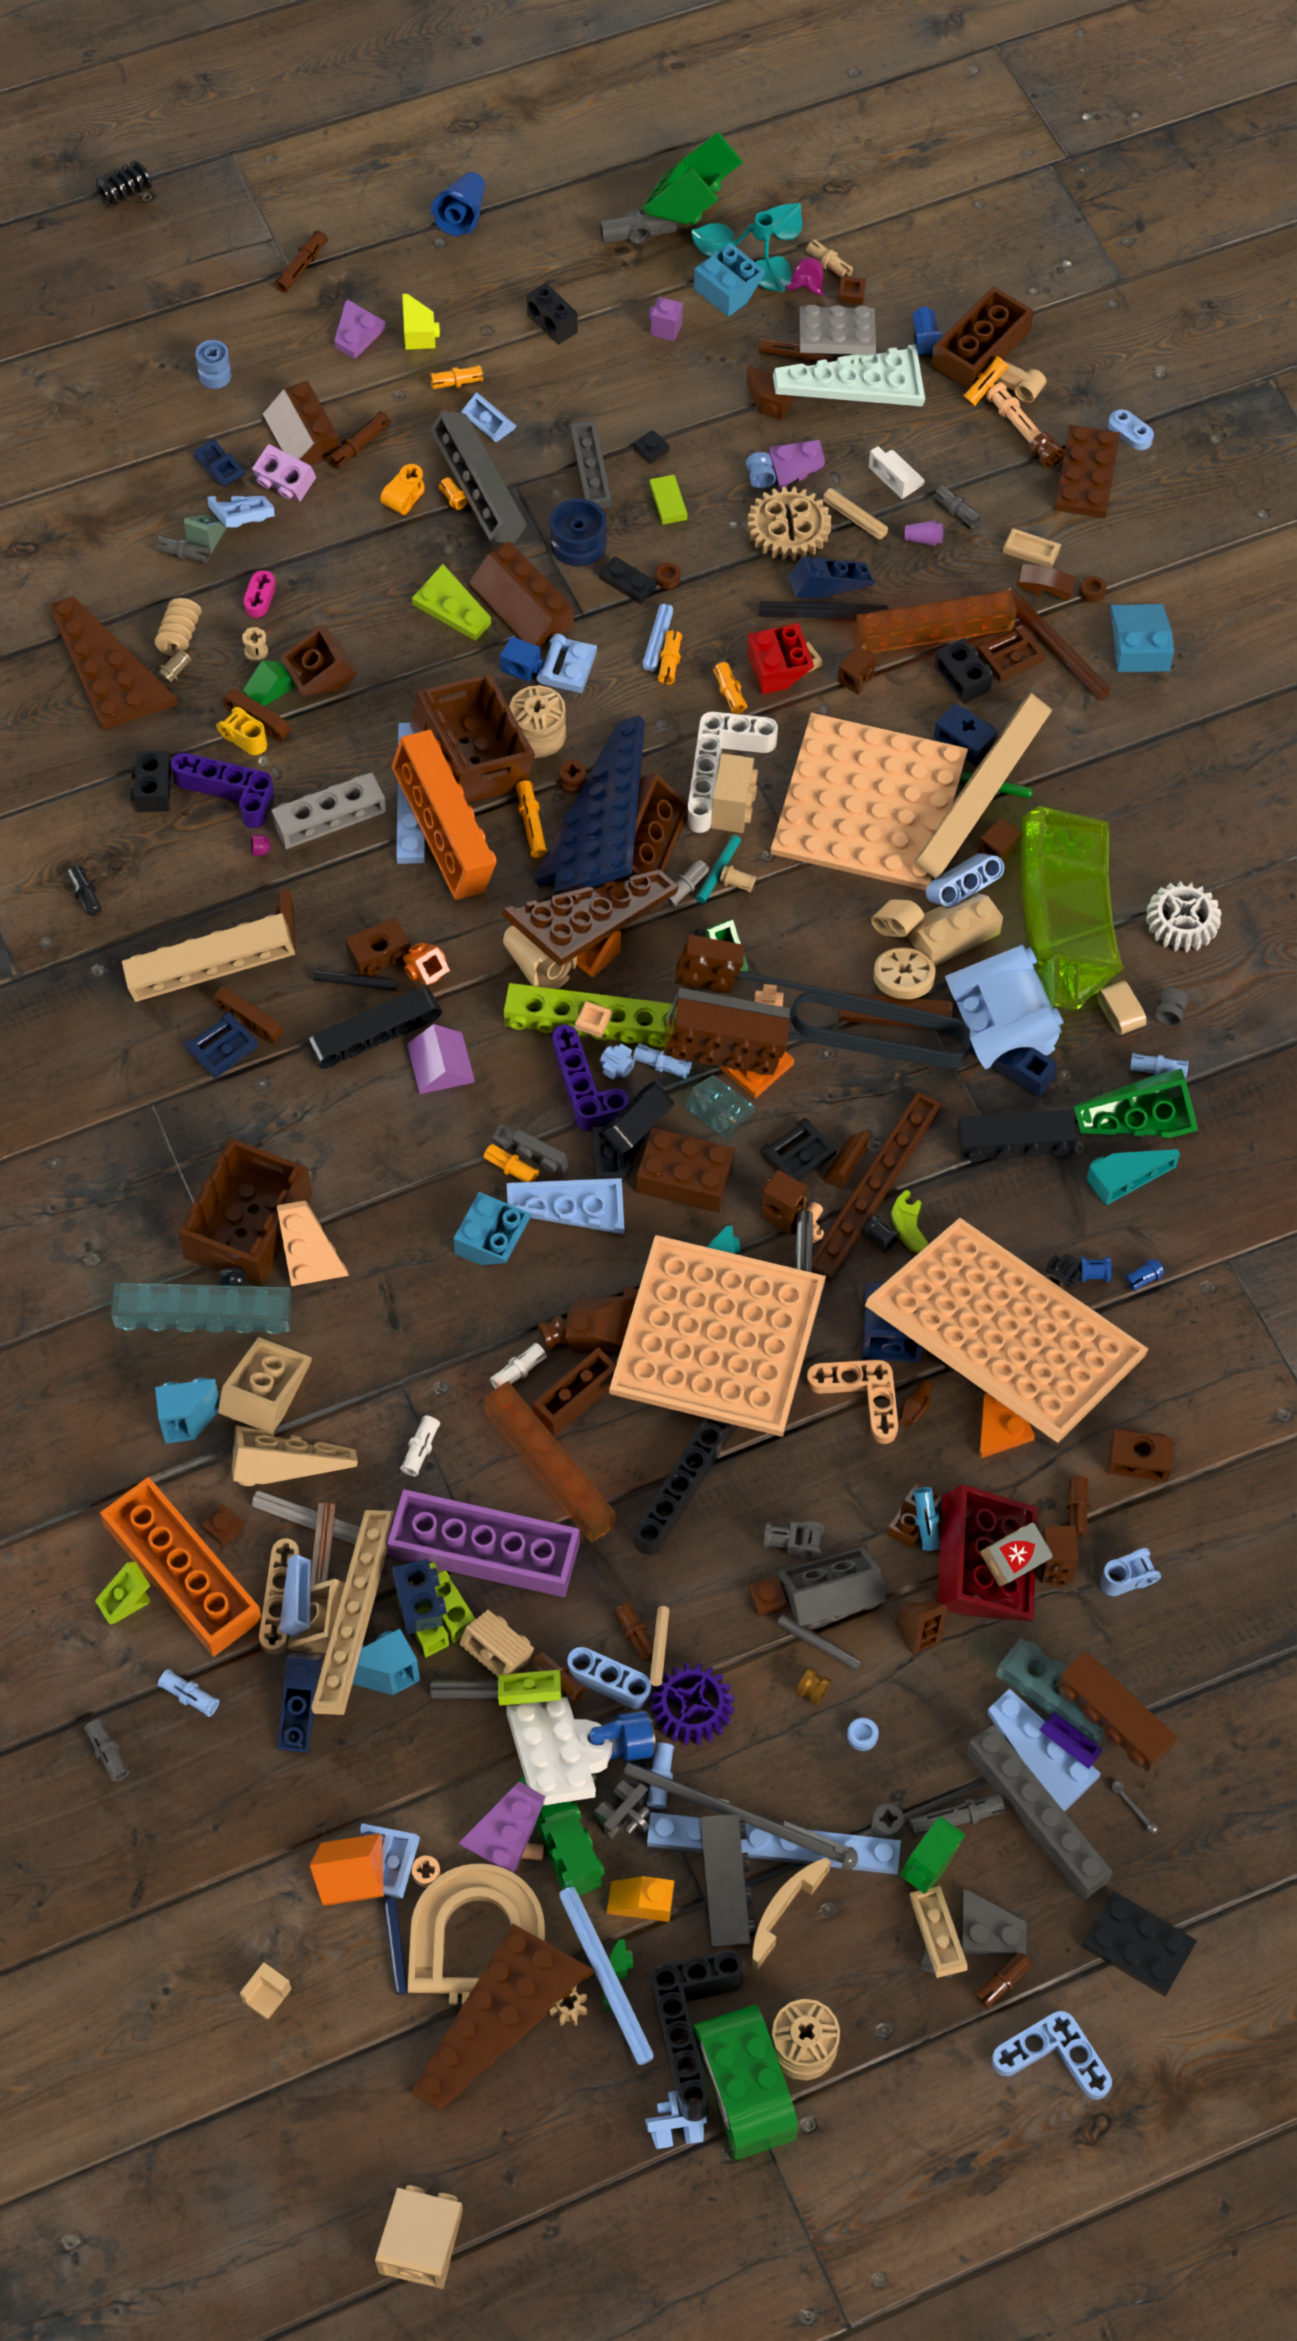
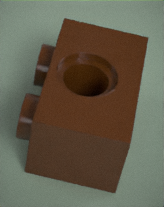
[345,917,410,976]
[760,1170,808,1234]
[1108,1428,1174,1482]
[1040,1526,1079,1586]

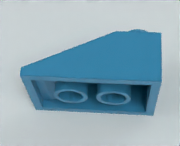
[1110,604,1174,672]

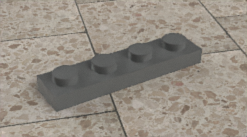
[570,421,612,508]

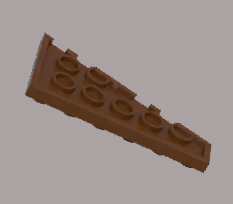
[49,596,178,730]
[502,870,679,967]

